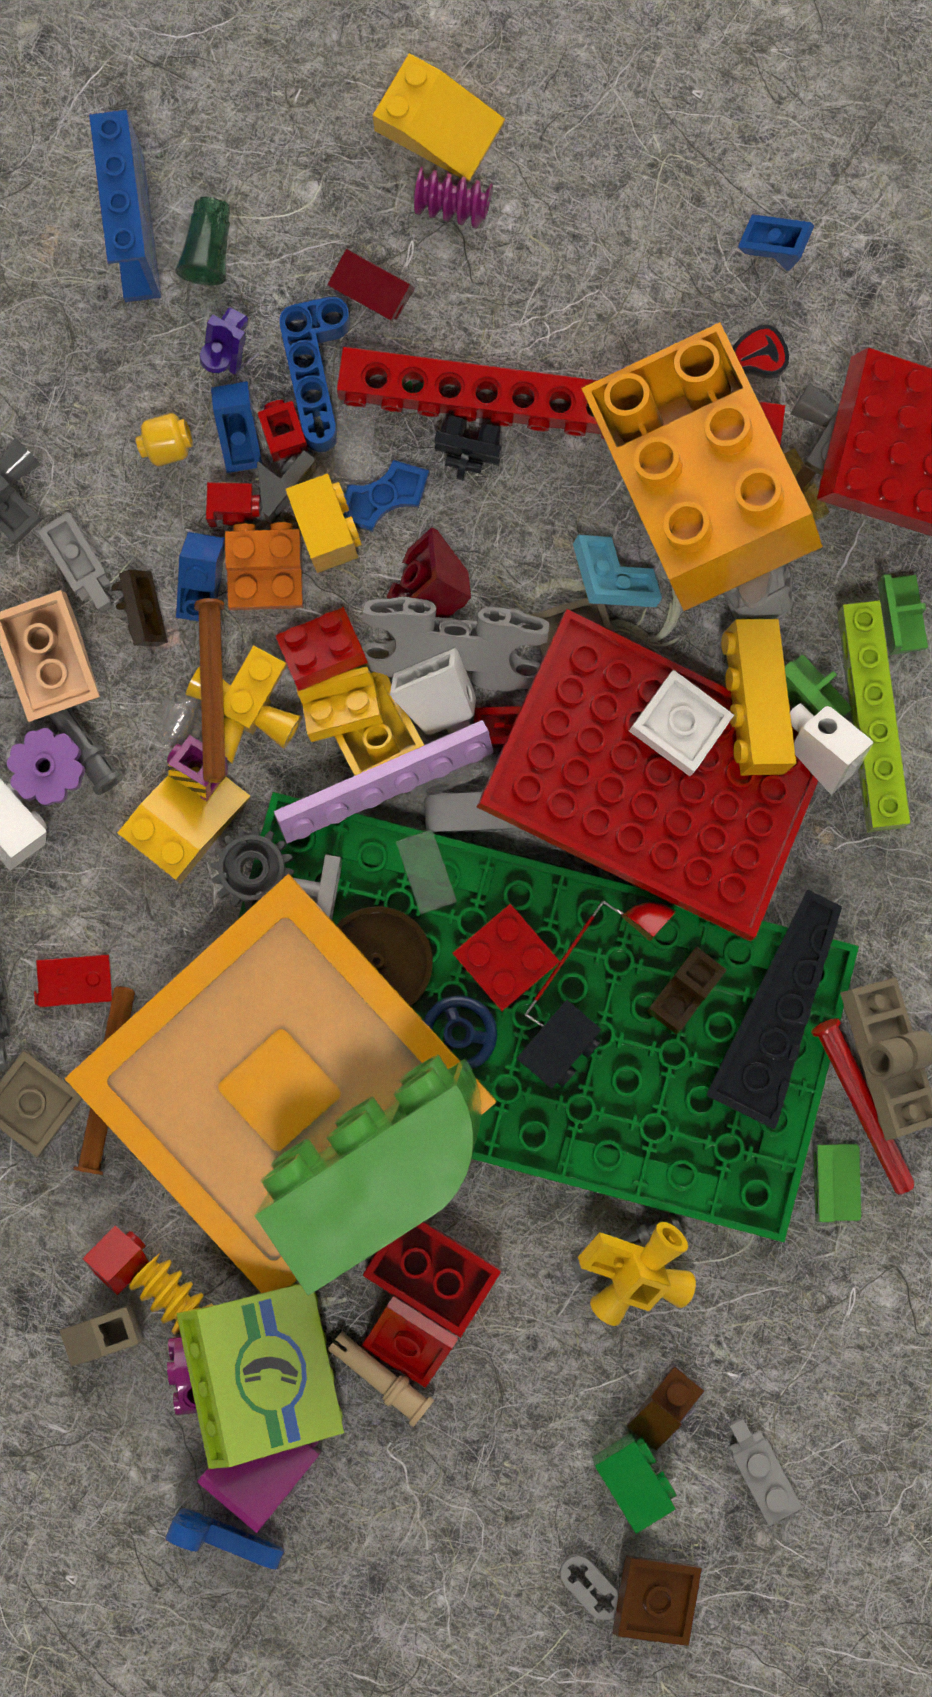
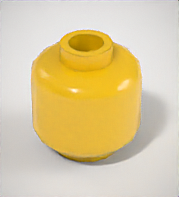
[136,413,193,467]

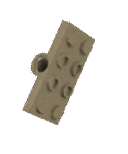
[840,977,932,1141]

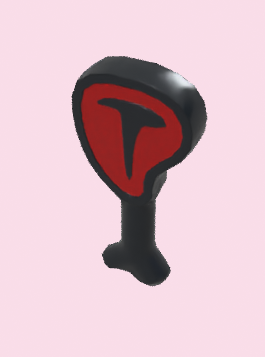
[732,324,789,379]

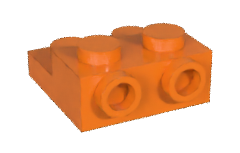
[225,522,303,610]

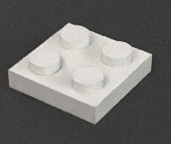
[629,670,734,776]

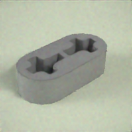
[560,1553,619,1620]

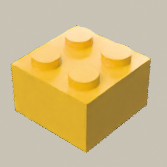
[285,473,362,573]

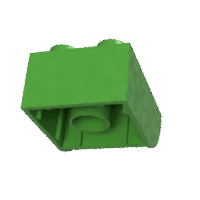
[254,1054,481,1296]

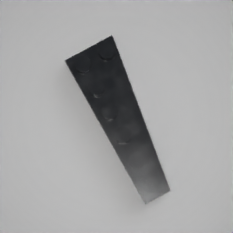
[705,890,842,1130]

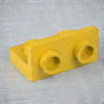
[296,667,383,742]

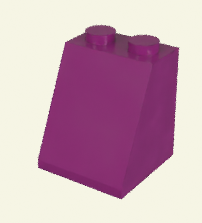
[197,1441,322,1533]

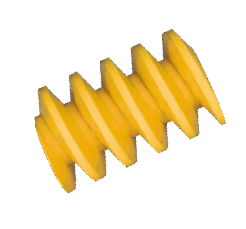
[129,1252,214,1335]

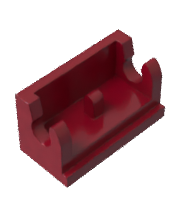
[327,249,415,321]

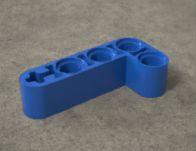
[279,297,350,452]

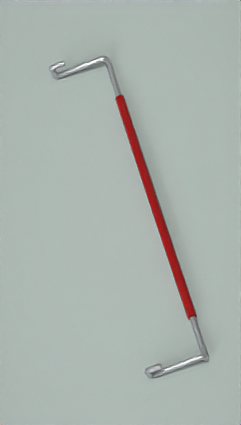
[525,901,623,1028]

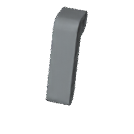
[424,792,524,835]

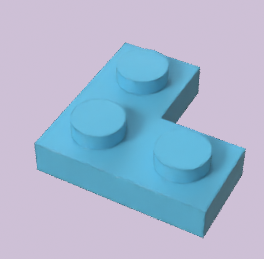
[573,535,662,607]

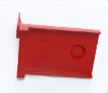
[34,955,112,1008]

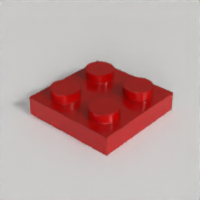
[275,607,368,691]
[452,904,560,1011]
[361,1296,458,1388]

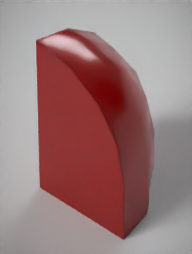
[621,902,676,941]

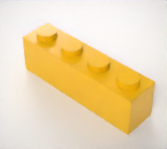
[721,619,796,775]

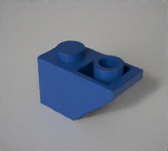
[176,532,225,621]

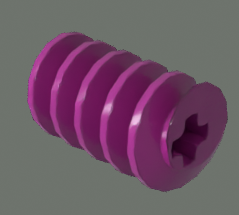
[413,167,493,229]

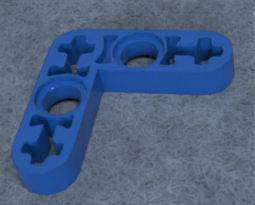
[165,1508,285,1569]

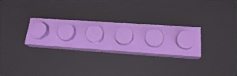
[274,720,494,843]

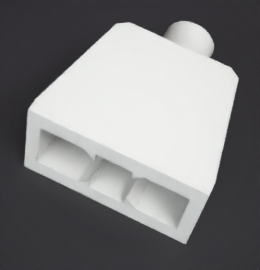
[390,648,476,735]
[790,703,874,795]

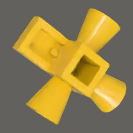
[186,645,302,764]
[578,1222,696,1326]

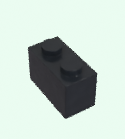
[516,999,602,1089]

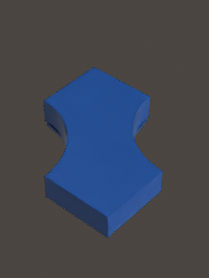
[343,460,430,532]

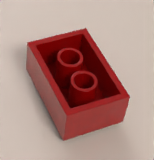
[363,1221,502,1338]

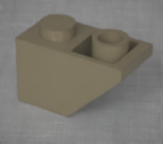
[59,1304,144,1367]

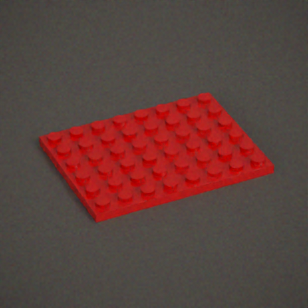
[476,609,818,941]

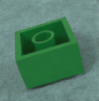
[592,1433,677,1534]

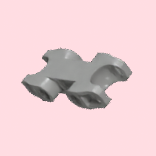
[361,597,549,691]

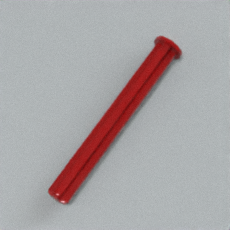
[811,1018,914,1195]

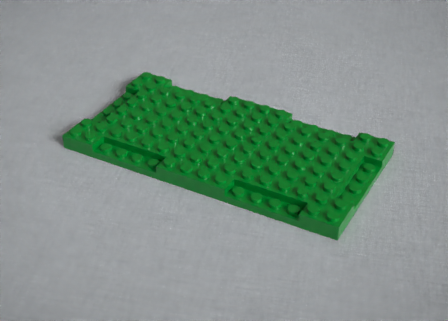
[238,792,859,1243]

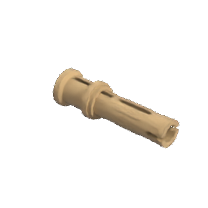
[328,1331,435,1427]

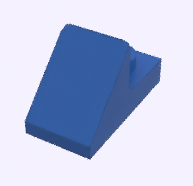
[738,214,814,271]

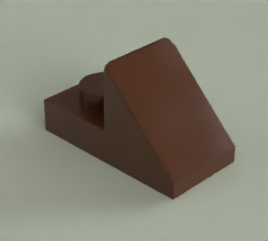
[626,1366,704,1450]

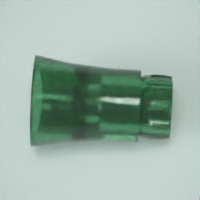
[175,196,230,286]

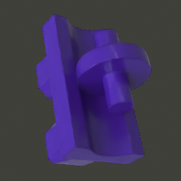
[199,308,248,375]

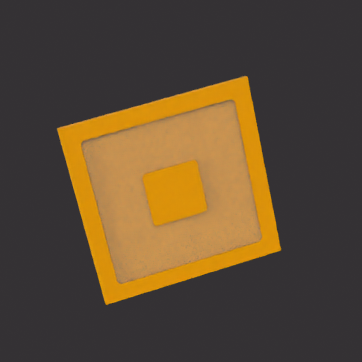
[64,873,497,1293]

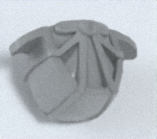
[723,564,793,621]

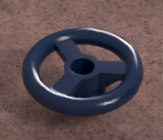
[424,996,497,1070]

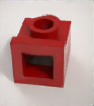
[257,400,309,462]
[206,482,261,527]

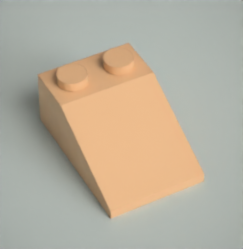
[0,590,100,722]

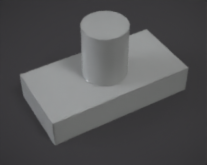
[293,855,343,920]

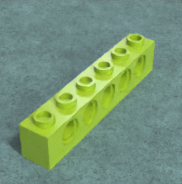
[837,600,911,833]

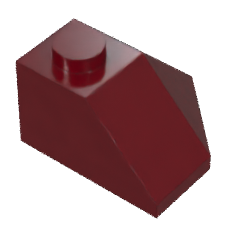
[387,527,472,618]

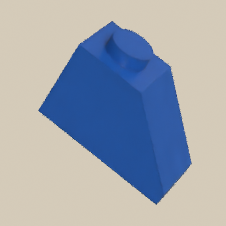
[211,381,263,473]

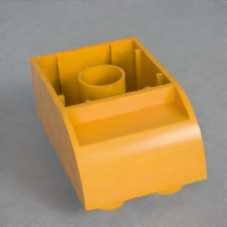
[582,322,823,611]

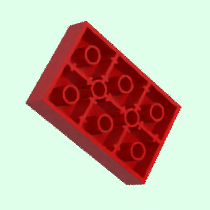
[816,347,932,536]

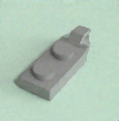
[37,511,113,614]
[728,1417,802,1526]

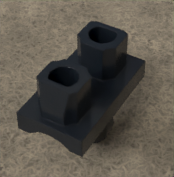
[434,415,502,481]

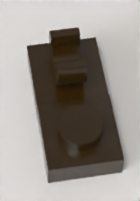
[112,570,168,647]

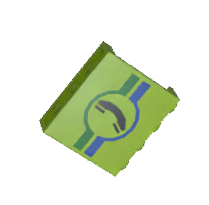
[176,1283,344,1469]

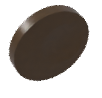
[336,907,433,1007]

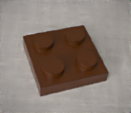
[612,1555,702,1646]

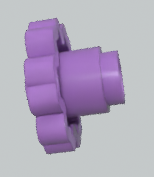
[7,728,85,806]

